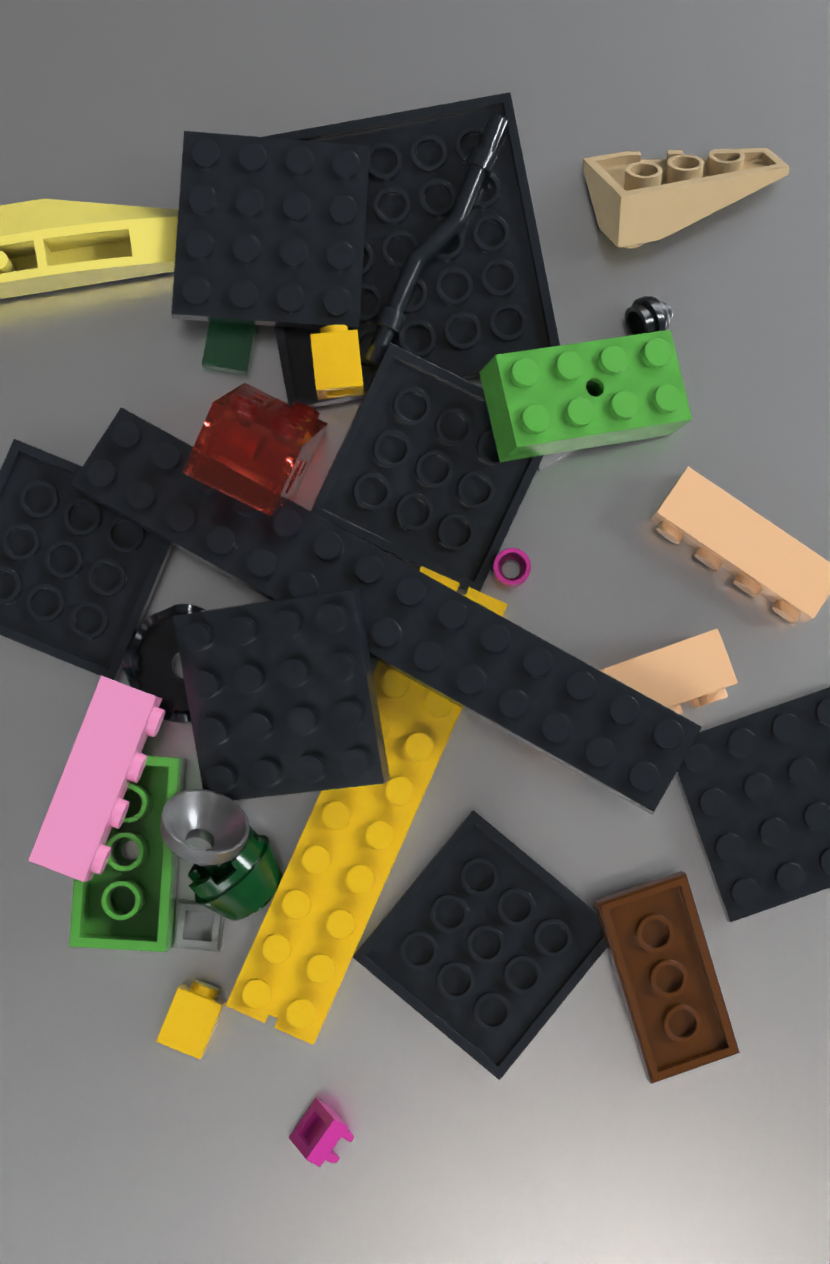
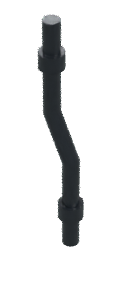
[364,114,508,367]

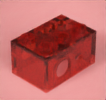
[182,383,328,516]

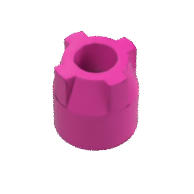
[492,548,531,589]

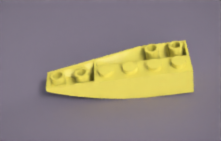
[0,199,178,299]

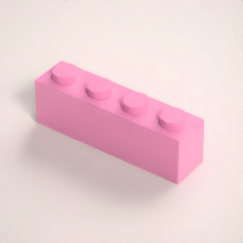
[28,675,165,882]

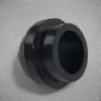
[625,296,673,335]

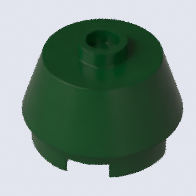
[188,825,283,921]

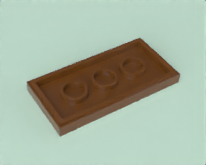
[593,871,740,1084]

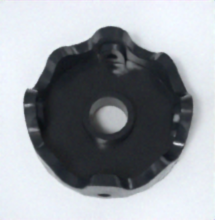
[123,604,206,724]

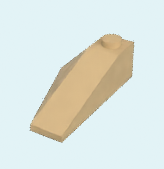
[582,148,790,249]

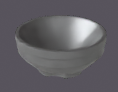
[160,789,250,866]

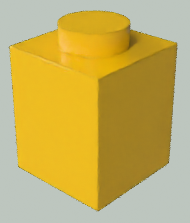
[310,325,364,400]
[156,979,227,1060]

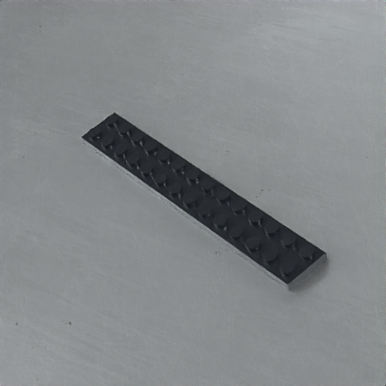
[71,407,702,815]

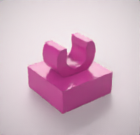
[288,1098,354,1167]

